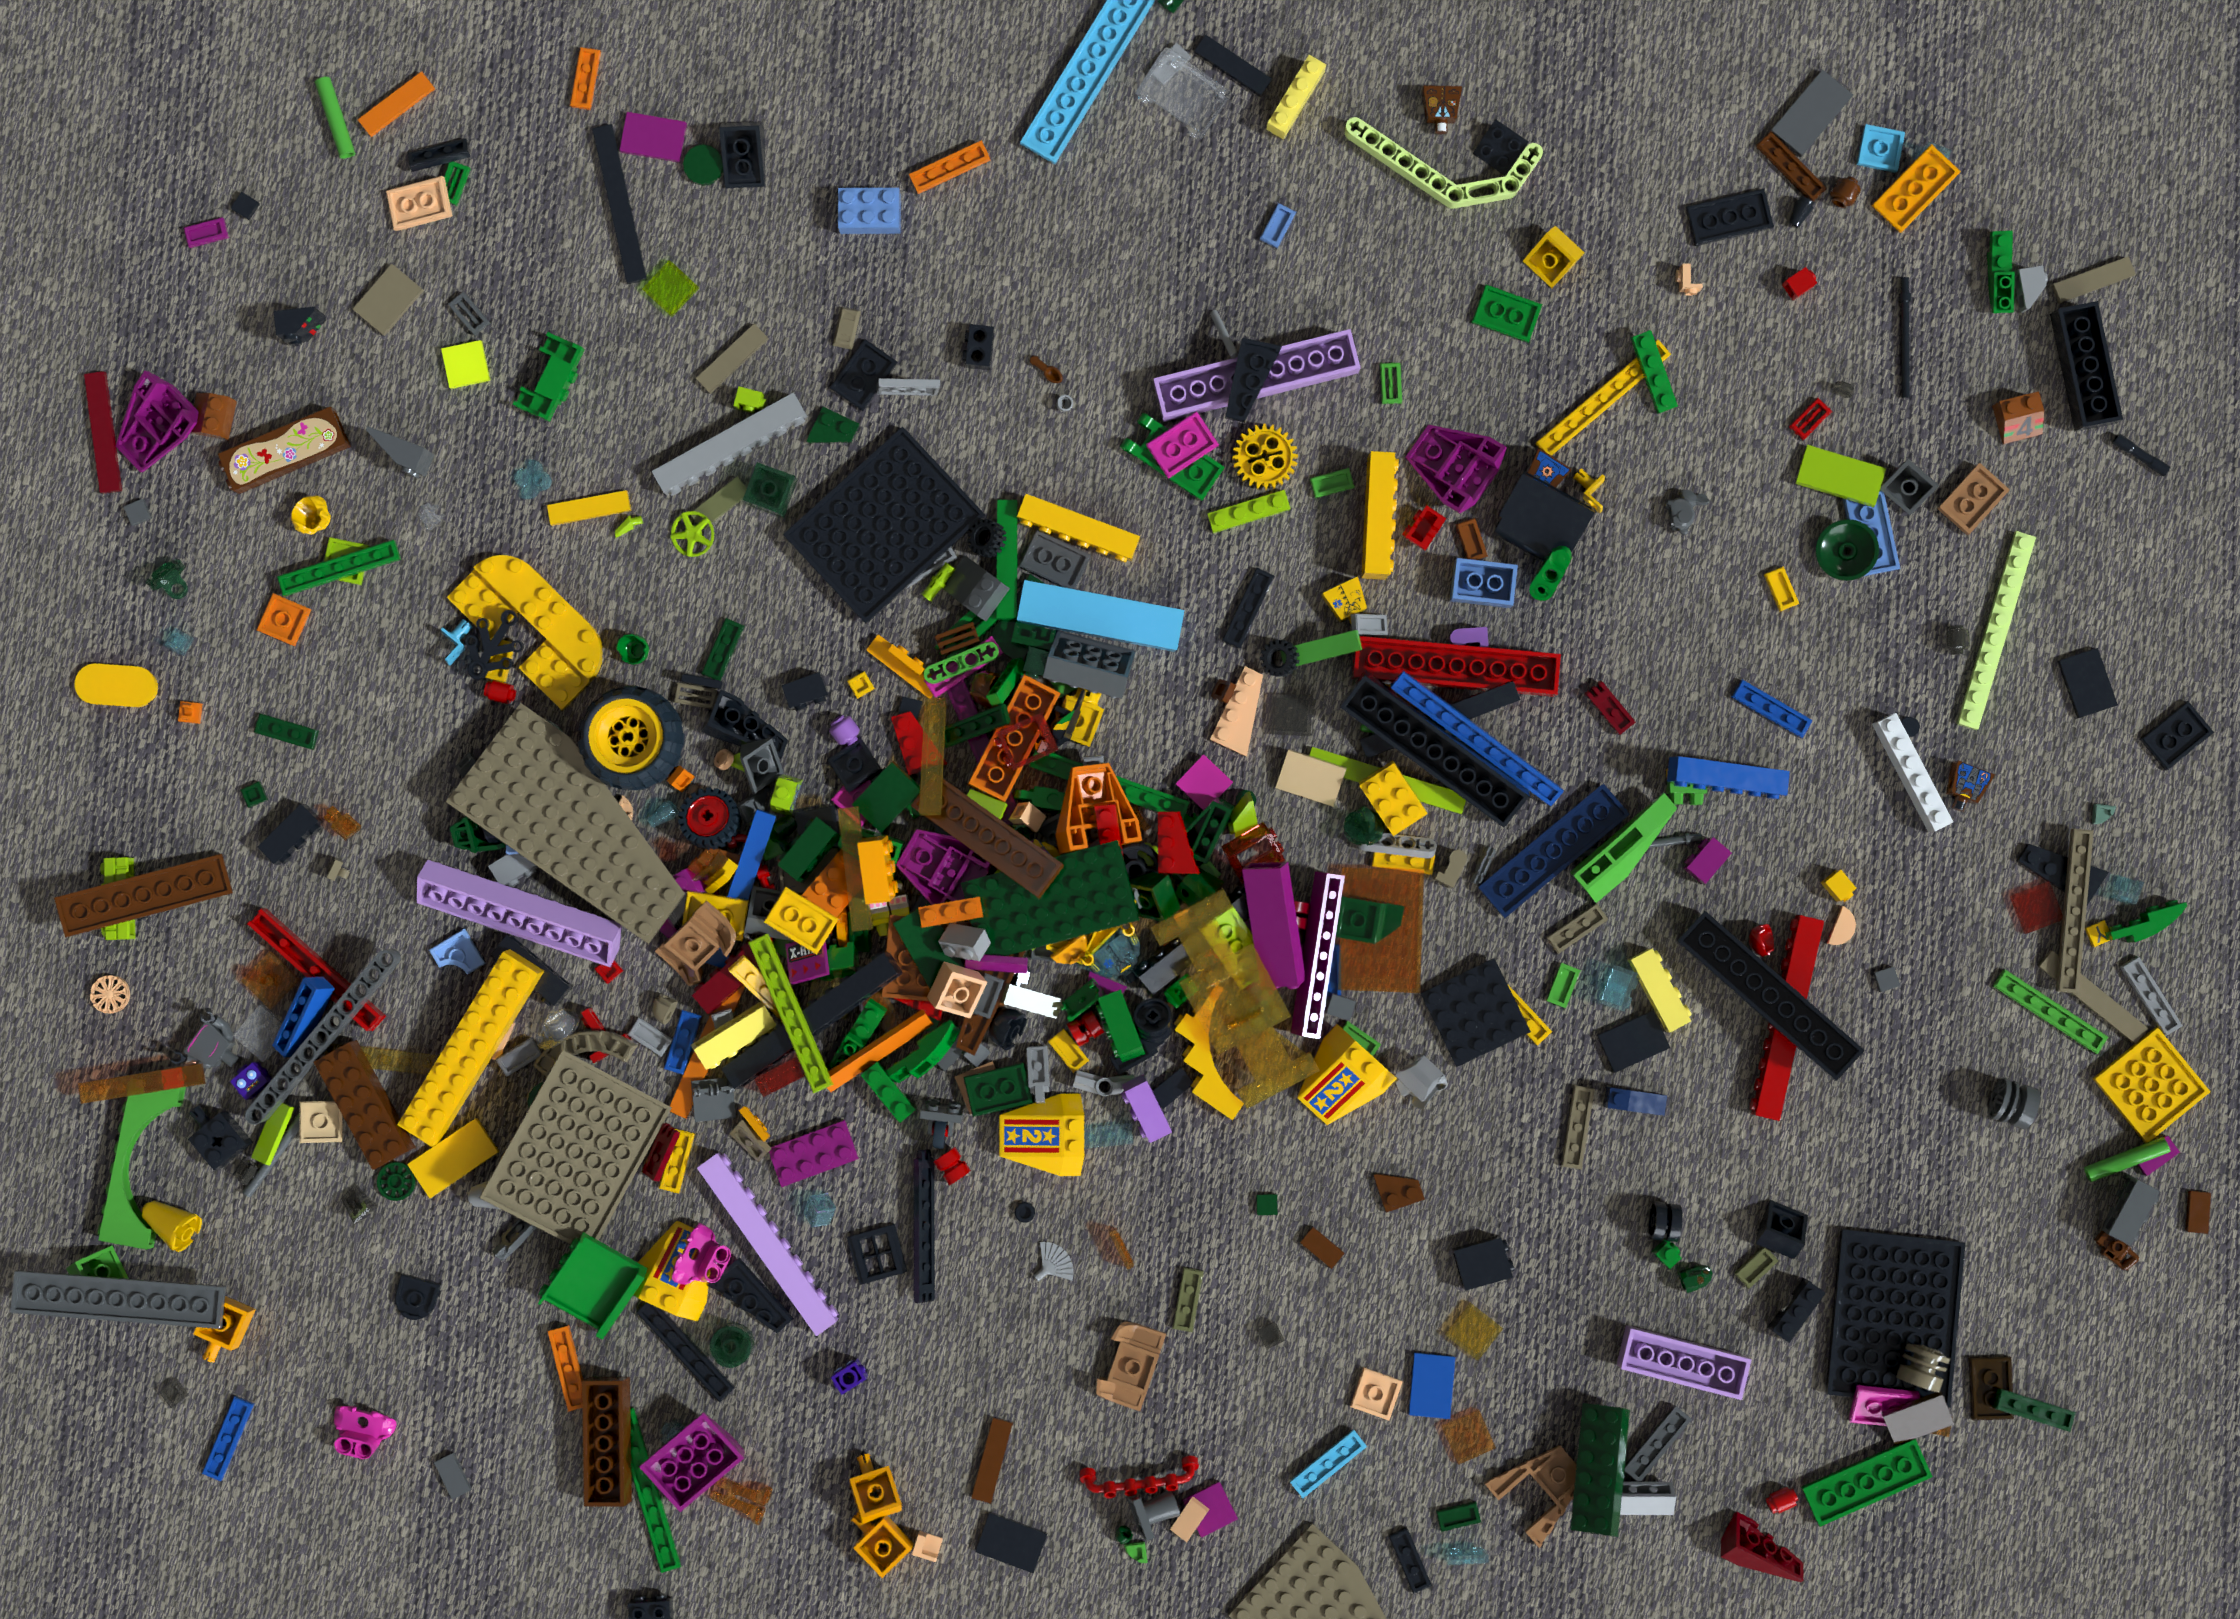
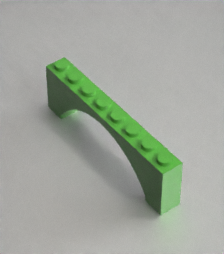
[98,1077,186,1250]

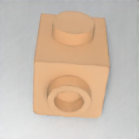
[1675,264,1703,296]

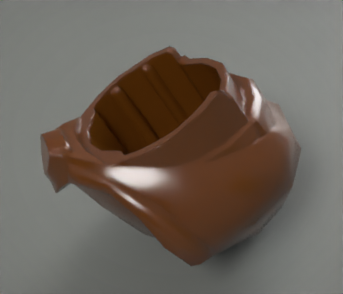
[969,671,1011,709]

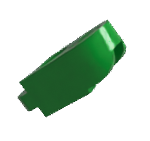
[1529,546,1572,601]
[1014,786,1065,814]

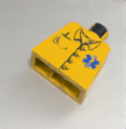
[1321,576,1367,623]

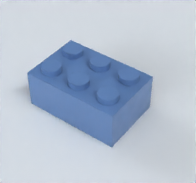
[838,188,901,234]
[1449,558,1518,608]

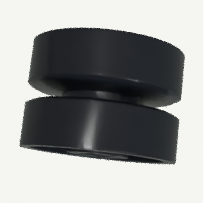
[1134,998,1173,1043]
[1648,1202,1683,1242]

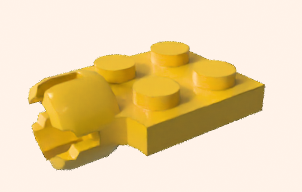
[1062,687,1104,747]

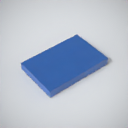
[1408,1352,1456,1419]

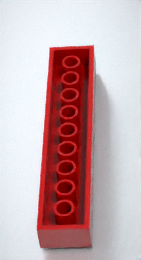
[1352,636,1561,697]

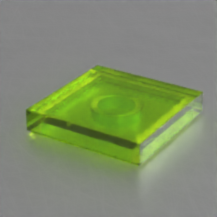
[642,260,700,317]

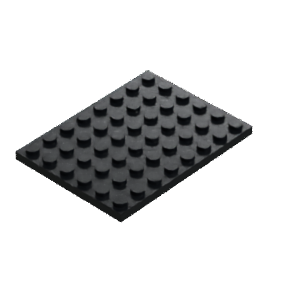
[783,426,985,624]
[1825,1229,1966,1408]

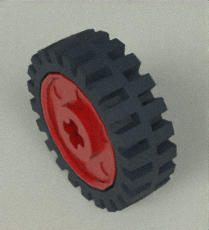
[678,787,741,850]

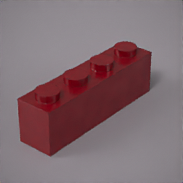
[692,941,760,1014]

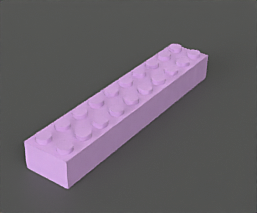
[1153,329,1360,422]
[417,860,622,967]

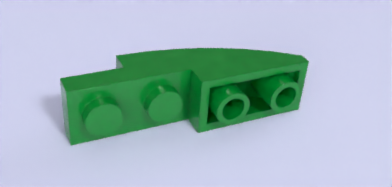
[1987,230,2015,313]
[2105,900,2187,943]
[828,998,888,1069]
[886,1020,961,1084]

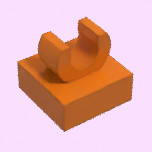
[178,701,203,724]
[667,765,695,792]

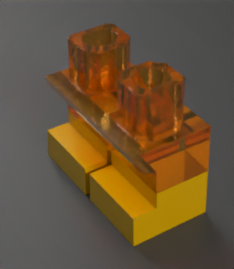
[688,849,738,894]

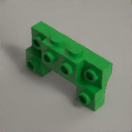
[512,332,585,422]

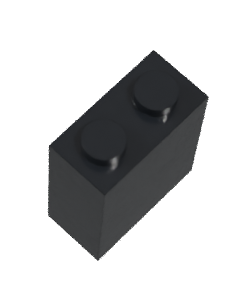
[1452,1236,1515,1291]

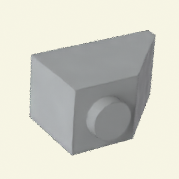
[2014,266,2048,313]

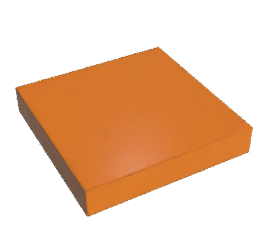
[256,593,311,646]

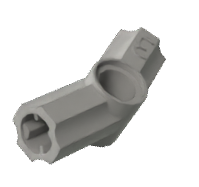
[1072,1070,1134,1096]

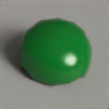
[616,634,649,665]

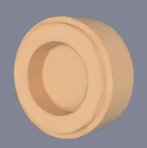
[714,749,734,770]

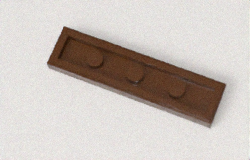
[1755,131,1827,202]
[971,1417,1013,1504]

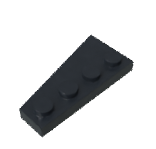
[1225,338,1282,423]
[2016,844,2109,905]

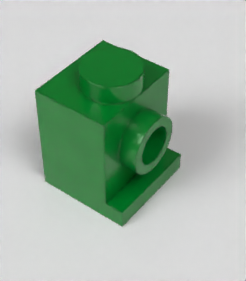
[1651,1239,1682,1269]

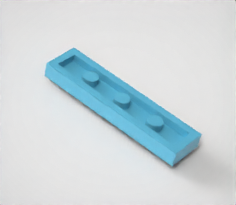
[1290,1429,1367,1498]

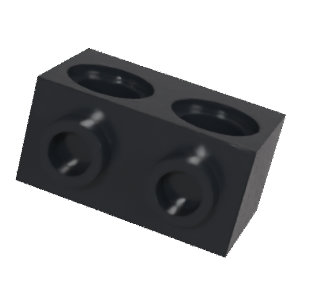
[962,324,995,370]

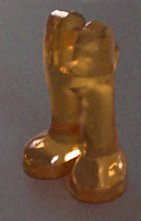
[709,1478,773,1525]

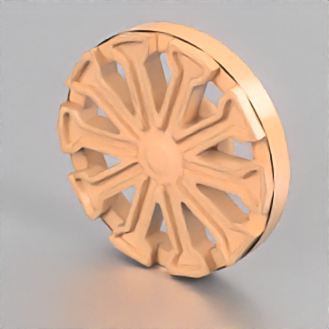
[90,975,130,1014]

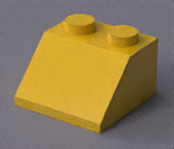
[1523,226,1585,288]

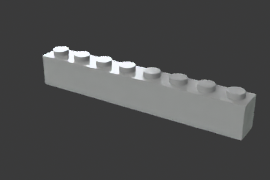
[652,392,807,496]

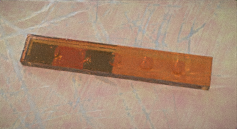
[78,1063,206,1104]

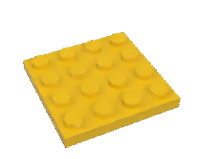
[2092,1027,2211,1143]

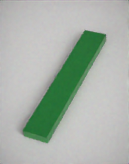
[996,500,1018,620]
[277,540,401,597]

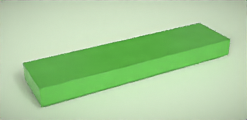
[1280,630,1362,666]

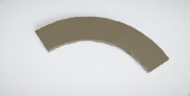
[533,1030,638,1077]

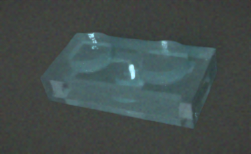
[1445,1547,1489,1565]

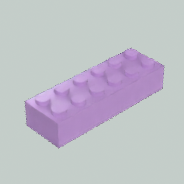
[1616,1325,1751,1400]

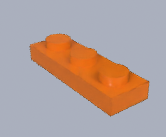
[918,897,983,928]

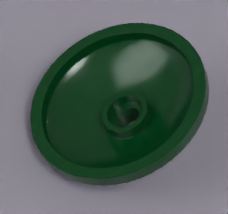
[1816,519,1879,581]

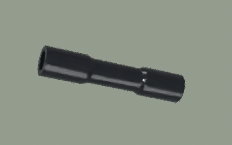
[2112,433,2171,477]

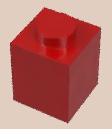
[1782,267,1817,301]

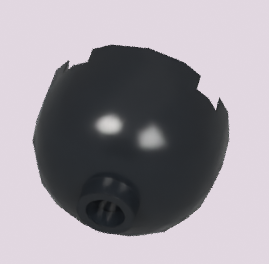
[989,1008,1027,1050]

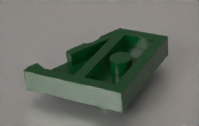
[806,407,860,444]

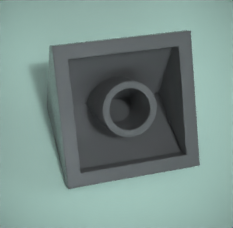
[1880,459,1939,515]
[740,738,784,793]

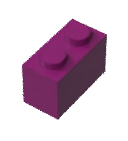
[1683,837,1732,884]

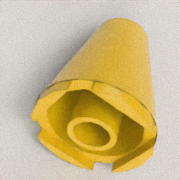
[142,1201,202,1252]

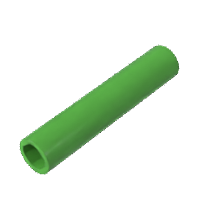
[315,77,356,159]
[2084,1137,2170,1182]

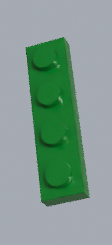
[1630,330,1678,414]

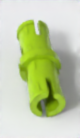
[921,562,956,602]

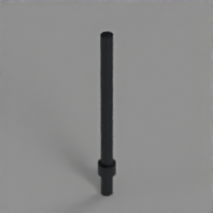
[1899,277,1911,398]

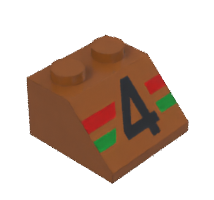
[1992,391,2044,444]

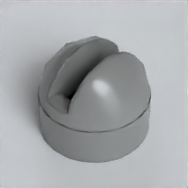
[1056,395,1073,412]

